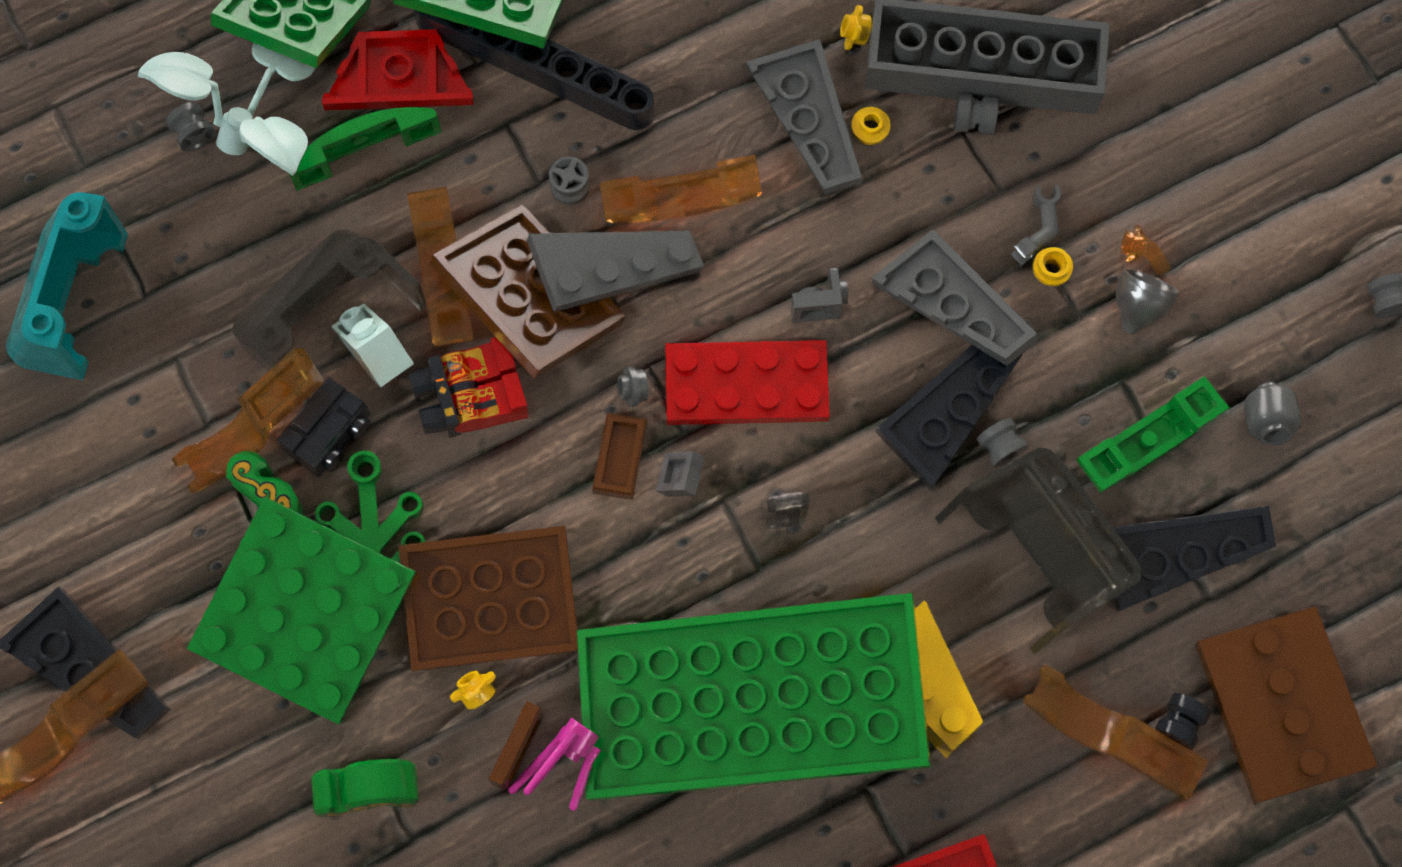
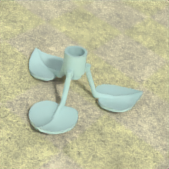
[138,43,315,176]

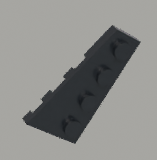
[876,345,1023,491]
[1103,506,1276,611]
[0,586,171,739]

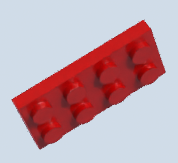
[665,340,830,425]

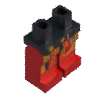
[408,337,528,438]

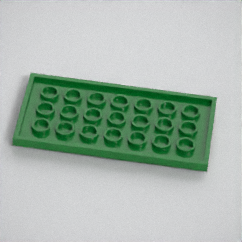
[577,593,931,801]

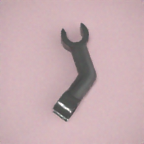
[1011,184,1061,266]

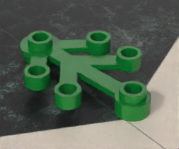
[315,450,426,563]

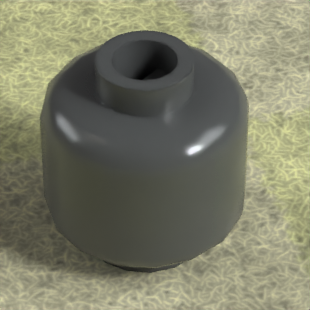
[1244,382,1301,446]

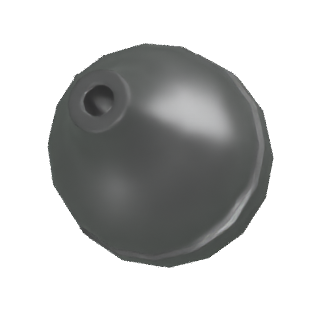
[1116,268,1179,335]

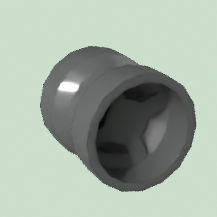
[954,93,998,135]

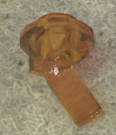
[1120,224,1171,275]

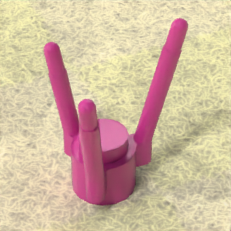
[508,718,601,811]

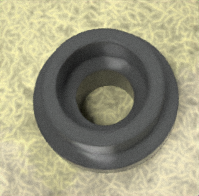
[617,366,649,407]

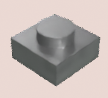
[656,451,705,497]

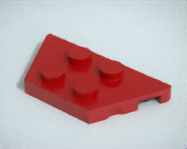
[322,29,474,111]

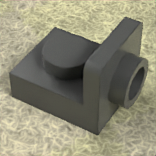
[791,268,848,323]

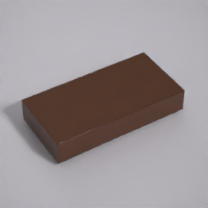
[592,412,647,500]
[489,701,544,791]

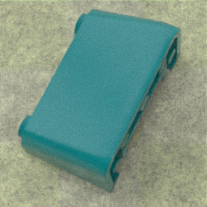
[6,192,128,380]

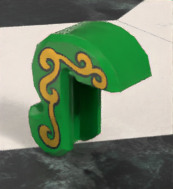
[226,451,303,543]
[311,759,419,817]

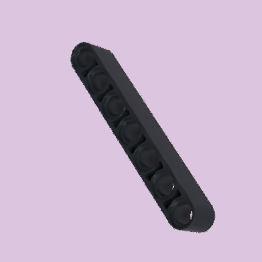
[413,10,654,131]

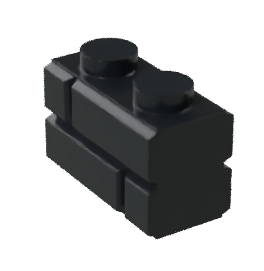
[276,377,371,477]

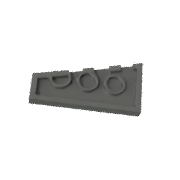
[746,39,863,195]
[872,230,1038,366]
[526,231,704,312]

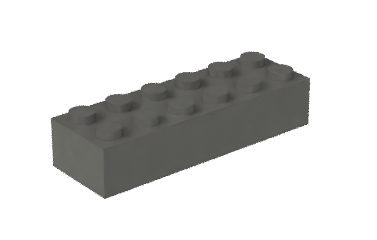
[864,0,1110,114]

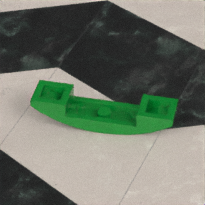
[289,107,442,191]
[1076,376,1229,493]

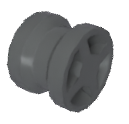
[166,102,216,151]
[549,156,590,205]
[1366,273,1402,318]
[977,418,1029,467]

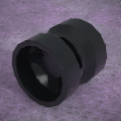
[1154,693,1211,751]

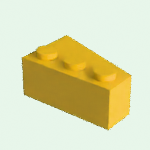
[915,600,983,759]

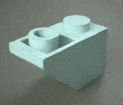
[331,304,414,387]

